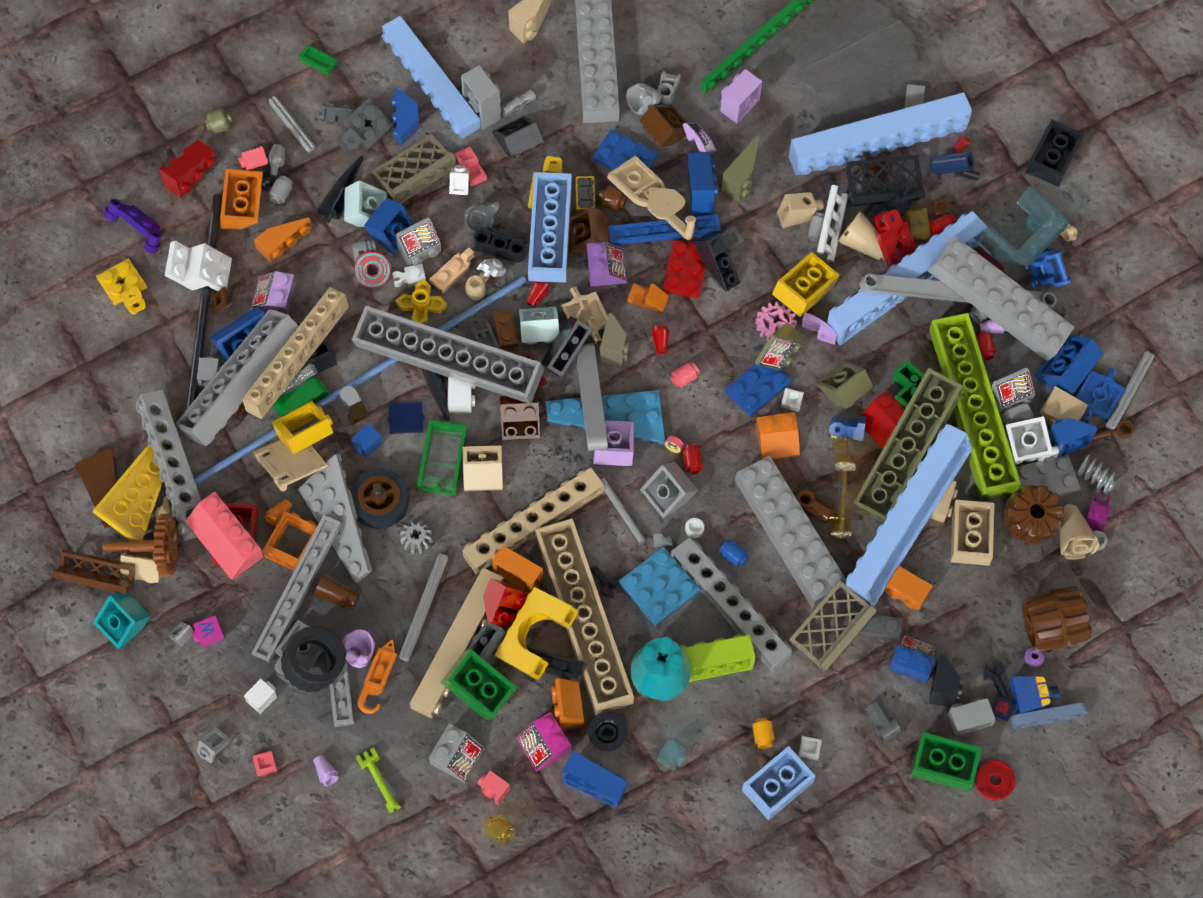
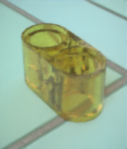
[907,207,930,241]

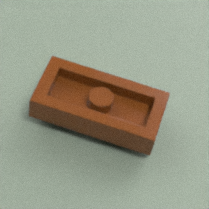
[493,310,518,349]

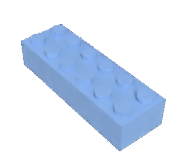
[528,172,572,282]

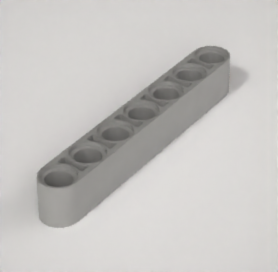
[576,343,608,451]

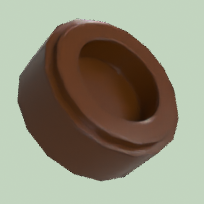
[932,199,951,217]

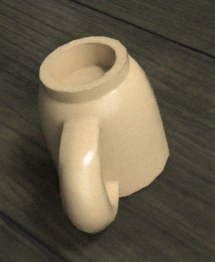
[465,271,490,301]

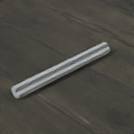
[1106,351,1155,430]

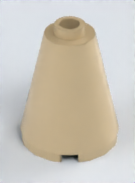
[838,212,884,260]
[1060,504,1099,560]

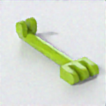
[355,747,401,813]

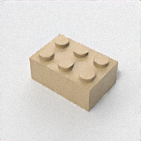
[950,500,995,566]

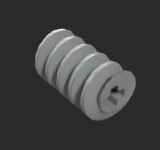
[1077,454,1122,494]

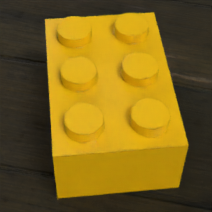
[772,252,840,317]

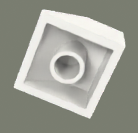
[1004,416,1053,462]

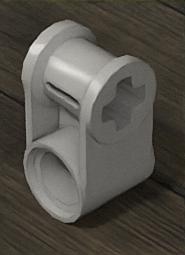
[658,70,681,105]

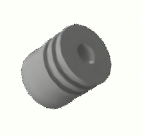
[352,239,376,262]

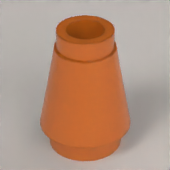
[264,499,293,527]

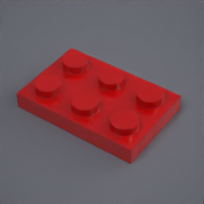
[663,240,706,299]

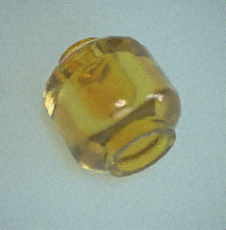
[484,814,515,845]

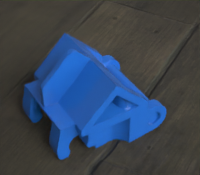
[1023,247,1072,288]

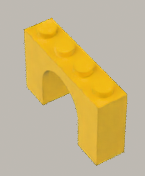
[494,587,578,681]

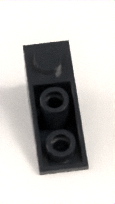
[693,233,740,292]

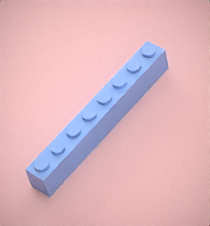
[382,16,480,139]

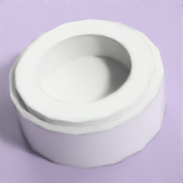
[685,518,704,538]

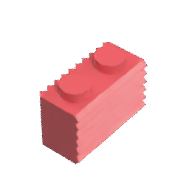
[238,146,268,171]

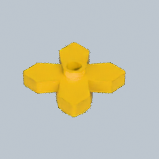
[396,279,447,325]

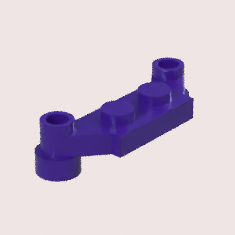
[104,199,161,253]

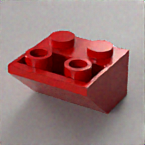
[483,578,529,628]

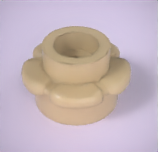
[1061,224,1078,241]

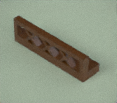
[54,549,135,595]

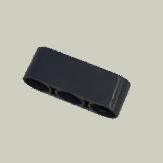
[474,229,526,263]

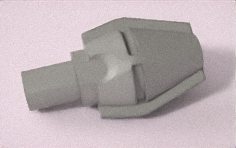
[268,144,285,177]

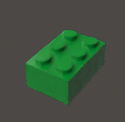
[440,649,516,720]
[911,732,982,792]

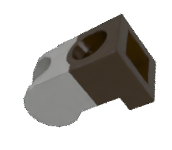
[340,386,368,425]

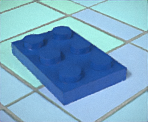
[593,129,658,170]
[724,364,792,418]

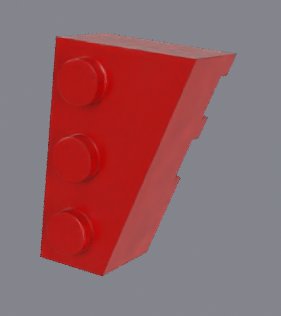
[159,139,217,198]

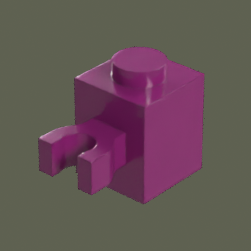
[1085,492,1111,531]

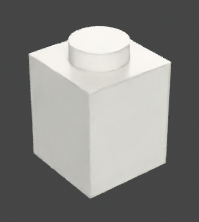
[244,679,277,714]

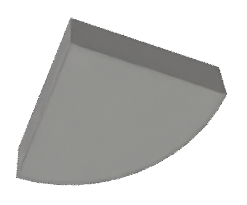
[653,534,673,547]

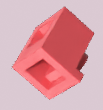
[478,771,510,805]

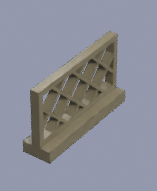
[371,134,457,204]
[789,580,877,672]

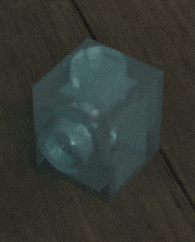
[657,738,687,771]

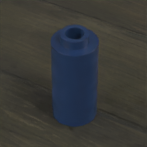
[931,152,974,175]

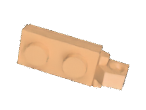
[429,248,475,293]

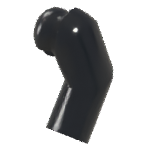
[954,170,980,181]

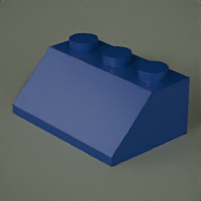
[210,306,265,361]
[1035,335,1103,395]

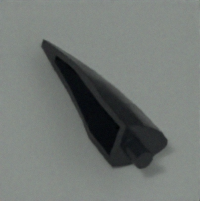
[317,155,364,223]
[421,368,450,421]

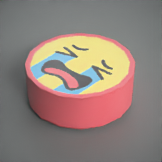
[664,436,684,453]

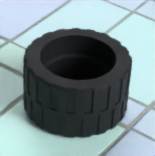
[281,626,346,692]

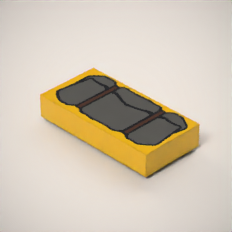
[576,176,595,212]

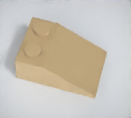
[509,0,552,44]

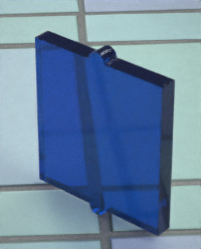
[387,402,425,434]

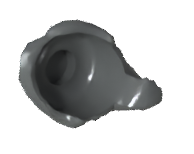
[464,201,500,234]

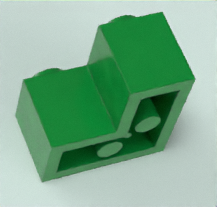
[892,360,924,409]

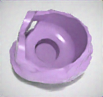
[342,629,375,668]

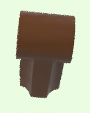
[797,490,834,523]

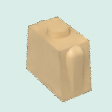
[1040,386,1088,427]

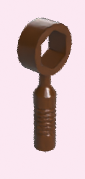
[1092,420,1134,441]

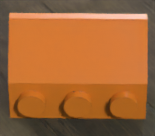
[220,169,263,230]

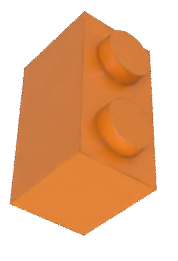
[885,566,933,611]

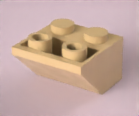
[463,446,503,491]

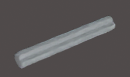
[269,96,315,153]

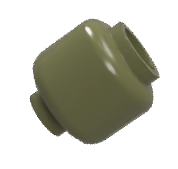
[205,108,233,134]

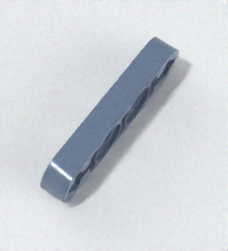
[1011,703,1088,729]

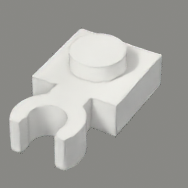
[477,258,507,277]
[392,264,426,287]

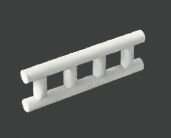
[817,185,848,263]

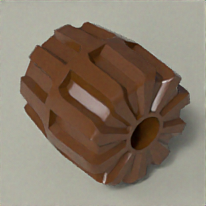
[1003,485,1065,545]
[1022,586,1092,652]

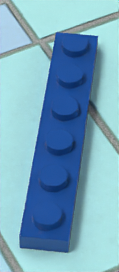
[608,214,721,245]

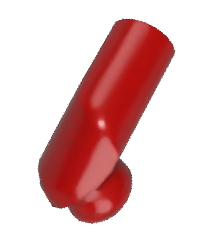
[953,136,971,154]

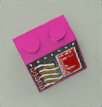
[516,712,571,772]

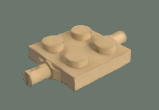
[561,286,608,344]

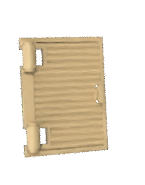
[253,431,328,491]

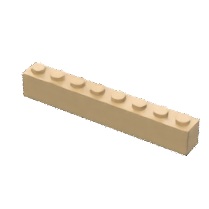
[410,568,504,719]

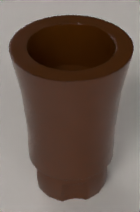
[314,572,361,610]

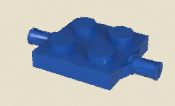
[1076,367,1125,423]

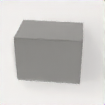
[169,622,193,647]

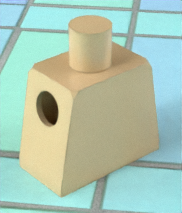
[777,192,824,228]

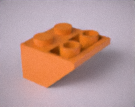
[551,678,584,729]

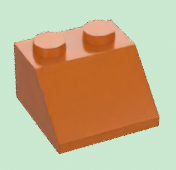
[755,412,800,460]

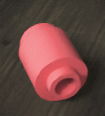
[671,362,700,388]

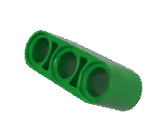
[272,377,329,417]

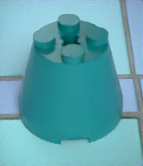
[631,637,691,701]

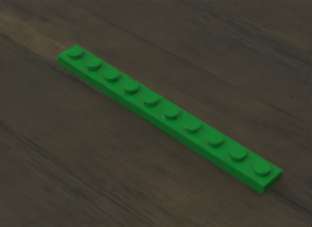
[700,0,815,94]

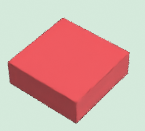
[252,750,278,776]

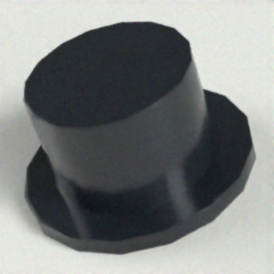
[588,712,628,751]

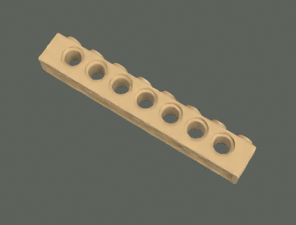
[242,287,349,419]
[462,468,604,575]

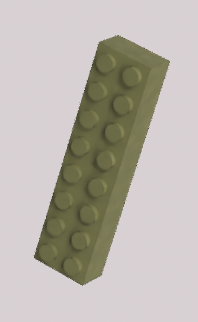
[853,368,965,522]

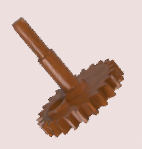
[103,514,179,577]

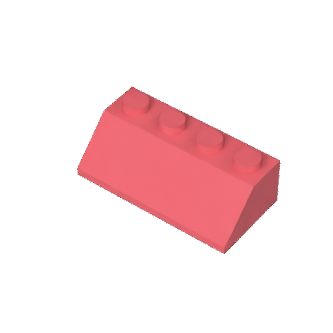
[185,492,264,580]

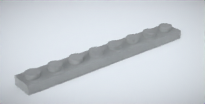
[251,515,342,663]

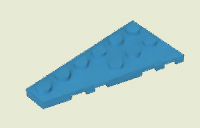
[545,390,665,445]

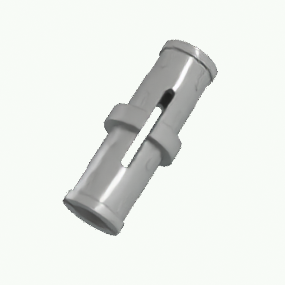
[500,89,536,117]

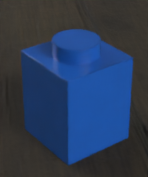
[352,423,383,458]

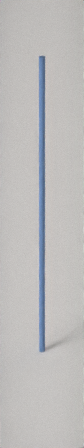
[193,276,527,485]

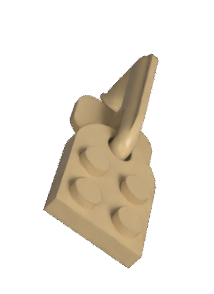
[608,156,696,240]

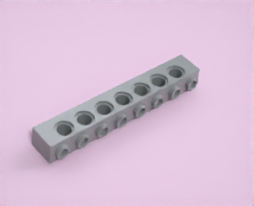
[136,390,201,541]
[671,537,792,672]

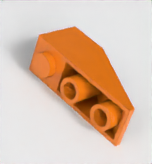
[254,217,312,262]

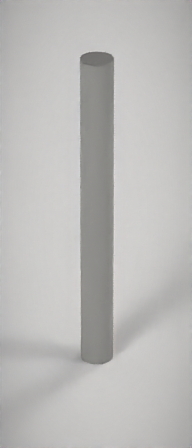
[600,478,646,543]

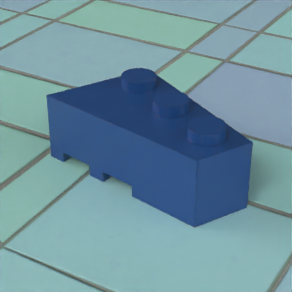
[688,152,718,217]
[562,751,628,808]

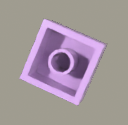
[720,69,762,123]

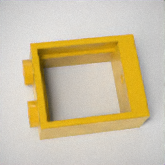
[272,401,333,455]

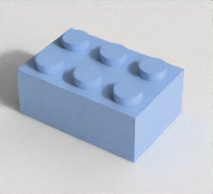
[742,746,816,821]

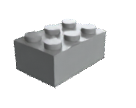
[461,65,502,130]

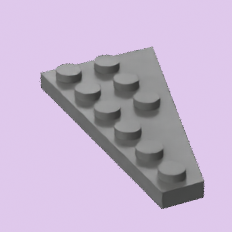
[298,454,372,582]

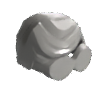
[626,83,661,115]

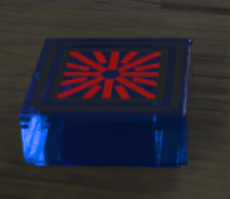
[992,695,1016,722]

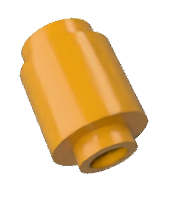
[752,718,775,749]

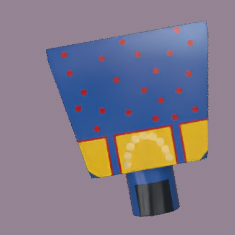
[1009,676,1059,714]

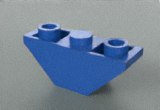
[392,89,419,145]

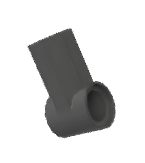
[865,700,901,743]

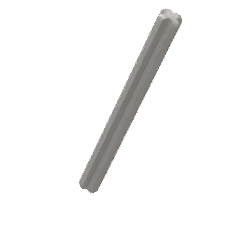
[399,553,448,662]

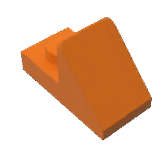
[627,283,669,313]

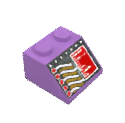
[586,242,627,287]

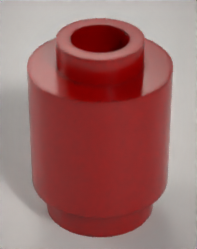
[929,213,957,236]
[976,332,996,361]
[682,445,704,475]

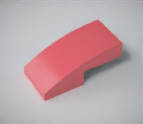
[454,147,487,187]

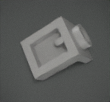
[197,727,230,763]

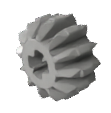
[400,520,433,554]

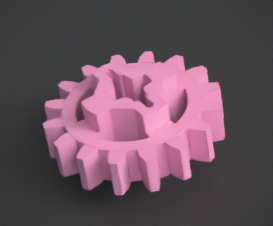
[755,302,797,341]

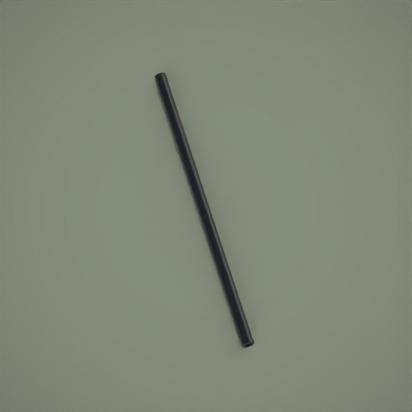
[186,194,222,410]

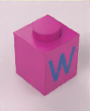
[192,616,224,648]

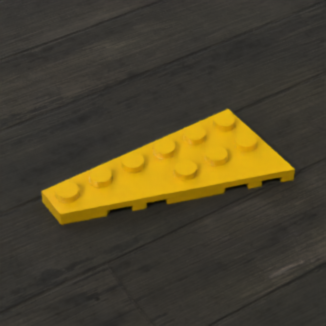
[93,430,169,541]

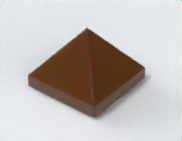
[213,287,231,312]

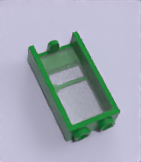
[417,419,468,496]

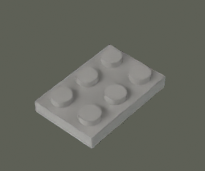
[1016,455,1081,496]

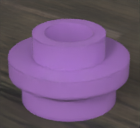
[1024,647,1044,667]

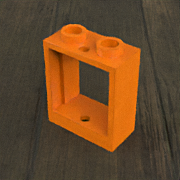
[262,511,318,571]
[491,545,543,593]

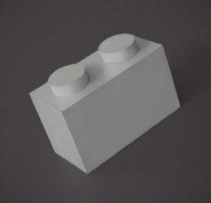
[947,698,996,737]

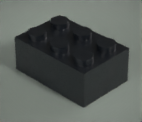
[1026,119,1085,187]

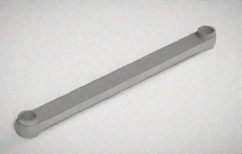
[859,274,1057,309]

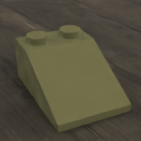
[722,135,760,202]

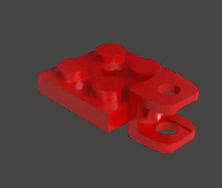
[874,209,917,268]

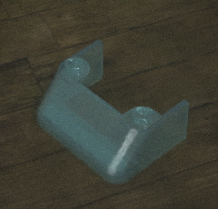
[977,186,1068,265]

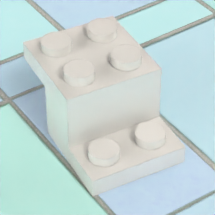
[165,241,232,291]

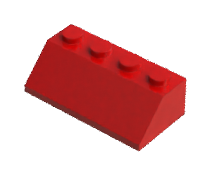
[857,390,905,448]

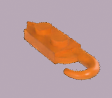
[358,640,397,714]

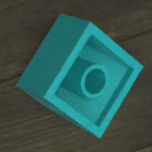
[93,593,151,649]

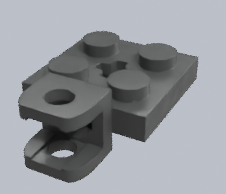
[337,98,393,152]

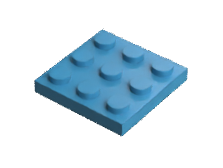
[618,547,701,627]

